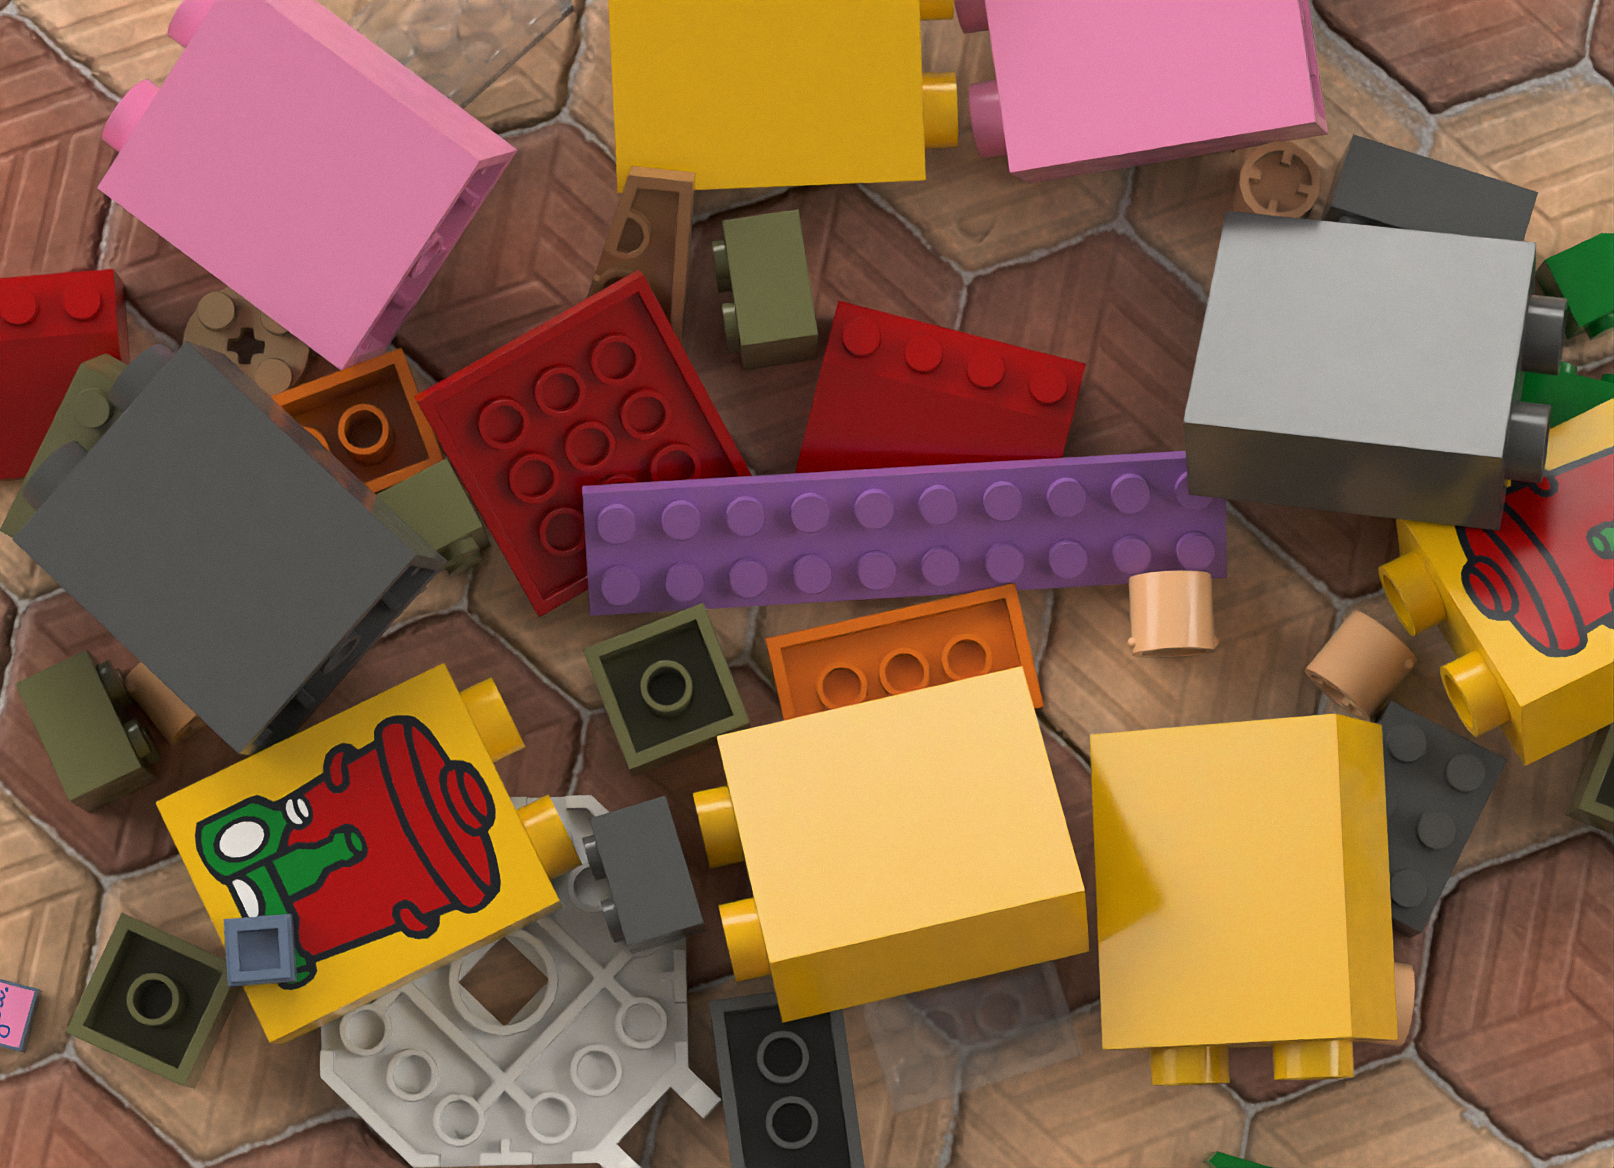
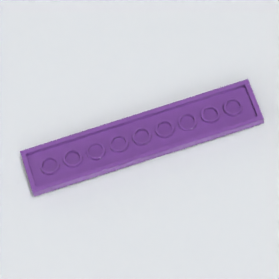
[582,451,1227,616]

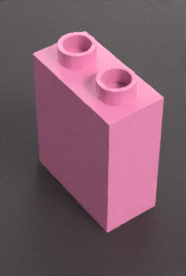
[97,0,518,370]
[954,0,1328,184]

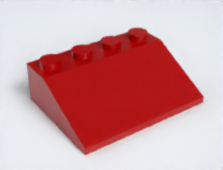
[0,269,130,481]
[795,300,1086,473]

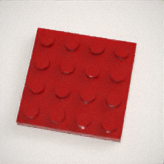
[413,269,752,617]

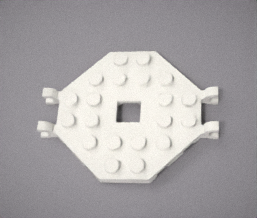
[320,795,722,1168]

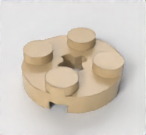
[183,287,312,397]

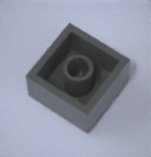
[582,796,706,954]

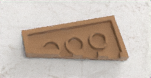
[586,166,696,347]

